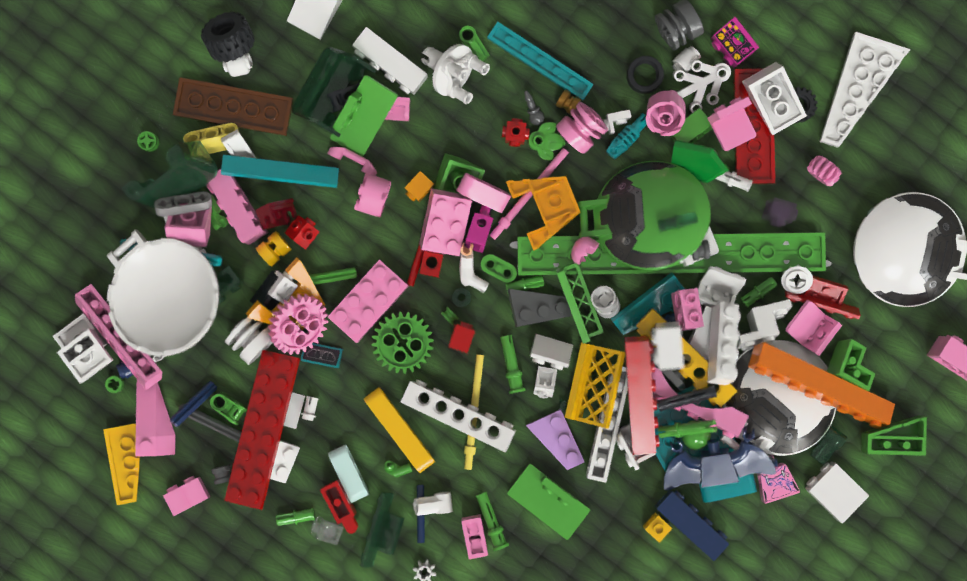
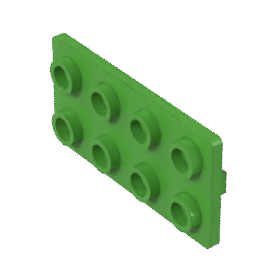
[330,75,398,157]
[507,464,590,540]

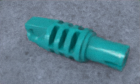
[606,113,647,159]

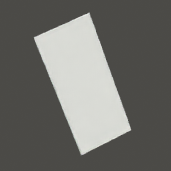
[284,392,305,429]

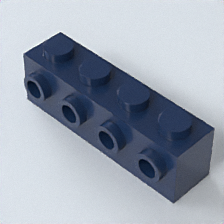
[654,490,729,561]

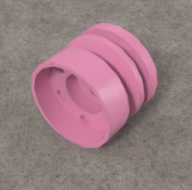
[556,101,608,154]

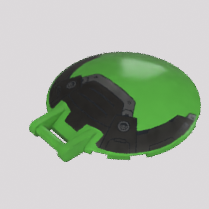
[577,161,711,271]

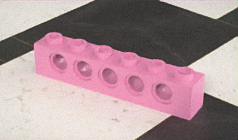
[75,284,162,390]

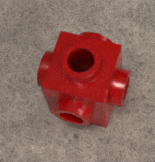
[502,118,530,147]
[285,215,320,250]

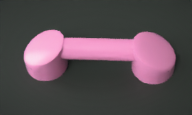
[327,147,377,176]

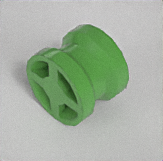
[137,131,160,152]

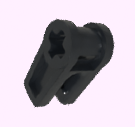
[326,83,360,113]

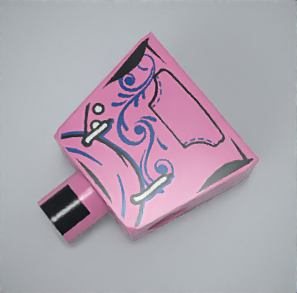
[757,455,800,504]

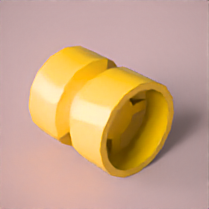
[255,231,292,267]

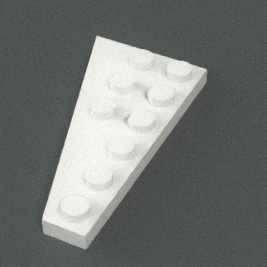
[819,32,910,147]

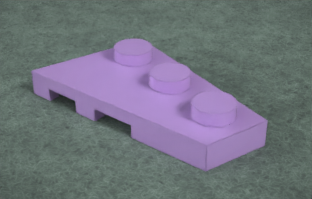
[526,409,584,470]

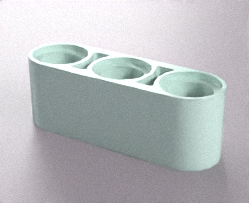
[328,444,369,503]

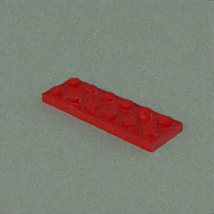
[733,69,775,184]

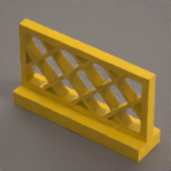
[565,343,625,429]

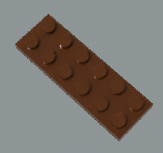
[173,77,293,136]

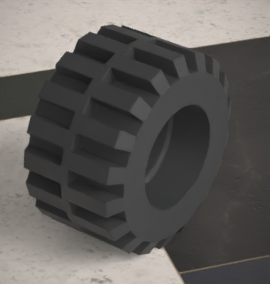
[201,12,255,62]

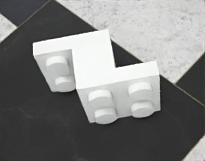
[737,299,792,351]
[53,313,113,384]

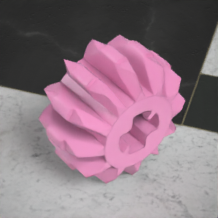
[807,156,842,186]

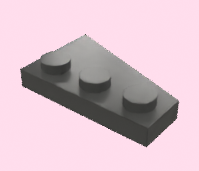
[507,289,572,327]

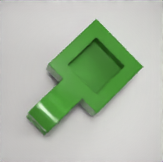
[211,195,229,230]

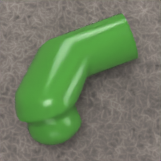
[384,460,413,477]

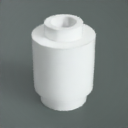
[672,46,701,74]

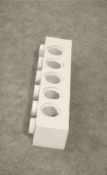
[586,364,628,483]
[401,379,516,452]

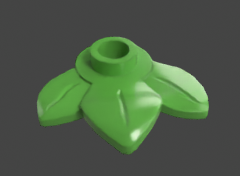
[528,122,565,160]

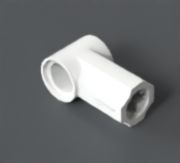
[413,492,453,516]

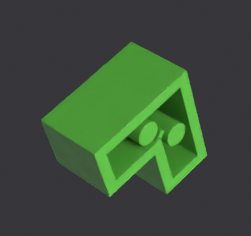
[827,339,875,391]

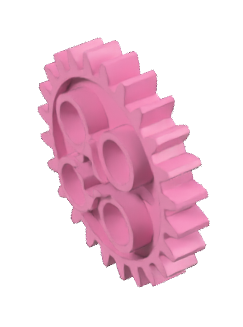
[268,294,328,355]

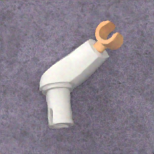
[459,242,489,293]

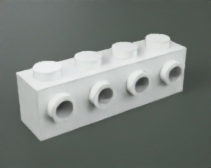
[352,27,428,95]
[707,302,741,386]

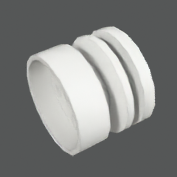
[225,317,272,365]

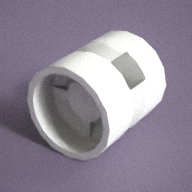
[591,286,620,318]

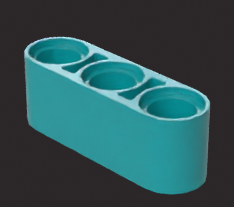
[699,474,757,503]

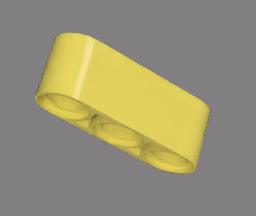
[183,123,239,157]

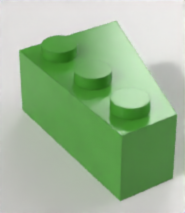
[861,415,927,456]

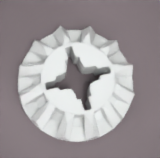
[781,265,813,294]

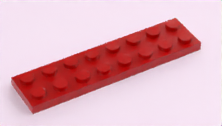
[224,350,300,510]

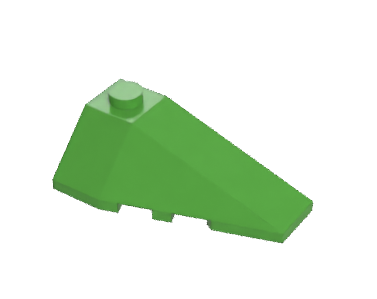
[434,153,485,194]

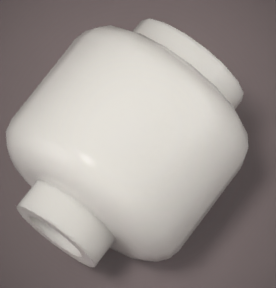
[223,53,253,77]

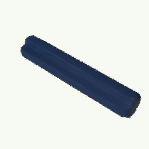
[170,381,217,427]

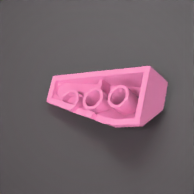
[136,380,175,456]

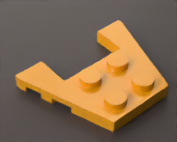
[506,176,581,251]
[246,257,325,331]

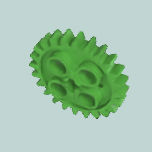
[372,312,434,374]

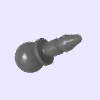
[524,91,544,125]

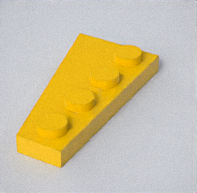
[103,423,140,505]

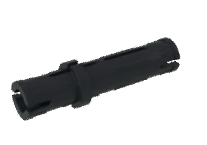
[657,385,717,412]

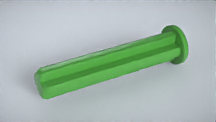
[309,267,357,285]

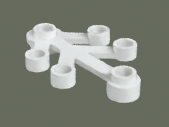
[673,59,731,113]

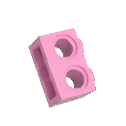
[671,288,704,331]
[461,514,488,559]

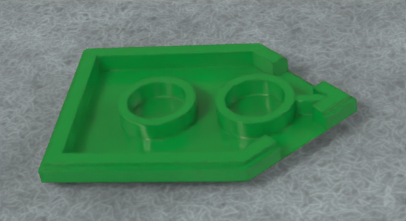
[671,140,730,183]

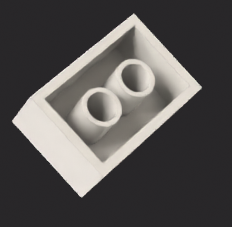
[652,321,684,370]

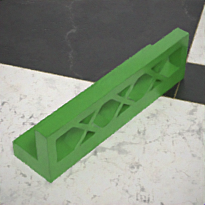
[556,262,604,344]

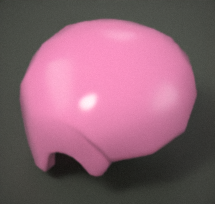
[571,237,599,265]

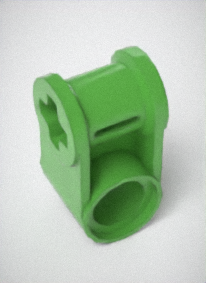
[210,392,248,425]

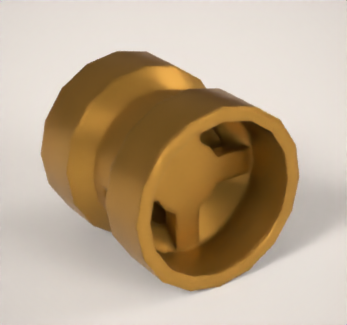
[556,89,582,115]

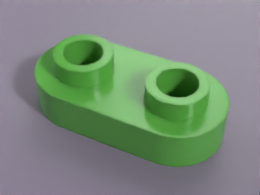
[481,254,517,283]

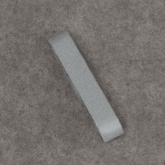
[154,192,212,217]

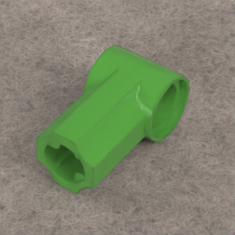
[459,26,490,61]

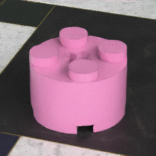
[646,90,686,136]
[354,173,391,217]

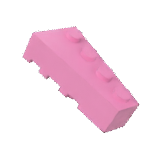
[206,169,268,245]

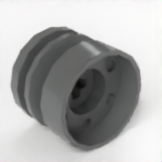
[655,0,704,51]

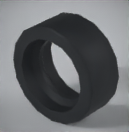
[626,56,664,94]

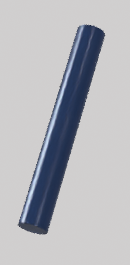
[417,484,425,543]

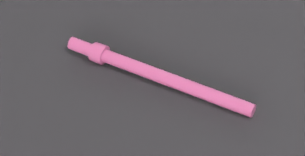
[490,148,569,240]

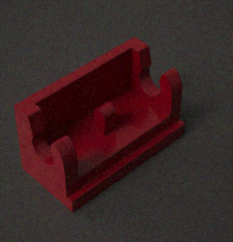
[255,198,297,230]

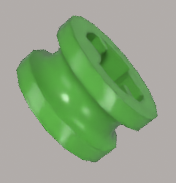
[441,307,459,325]
[105,376,125,393]

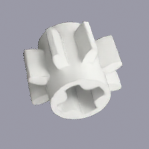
[413,559,436,581]

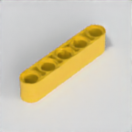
[364,387,435,473]

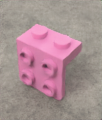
[708,97,756,151]
[786,300,842,356]

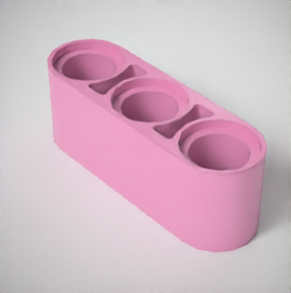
[456,173,511,213]

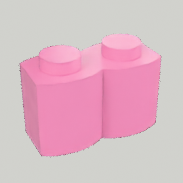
[163,475,210,516]

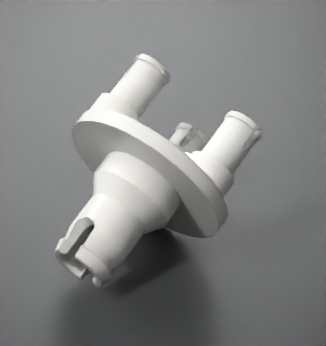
[421,44,490,104]

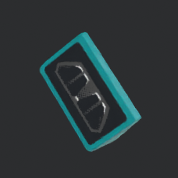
[300,343,343,368]

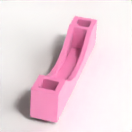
[651,367,749,439]

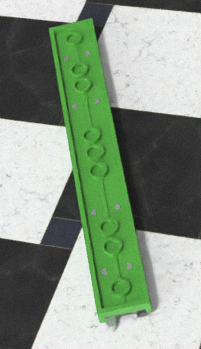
[510,233,832,276]

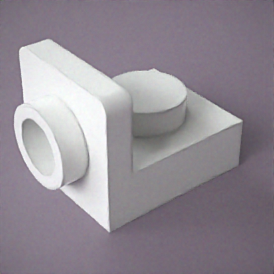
[603,110,631,135]
[268,270,298,304]
[533,366,557,398]

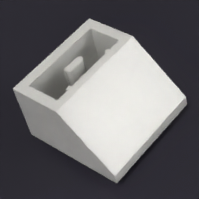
[529,334,573,370]

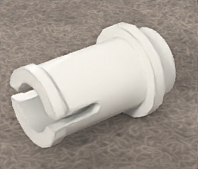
[301,396,319,421]

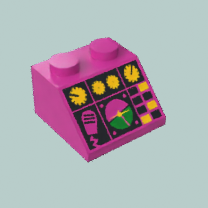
[711,17,759,68]

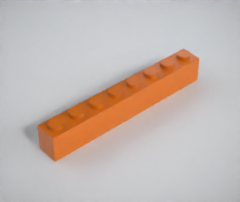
[748,342,895,429]

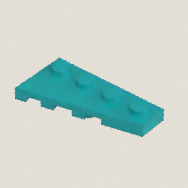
[611,272,685,335]

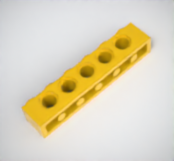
[636,308,737,407]

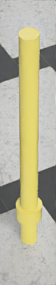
[464,354,484,470]

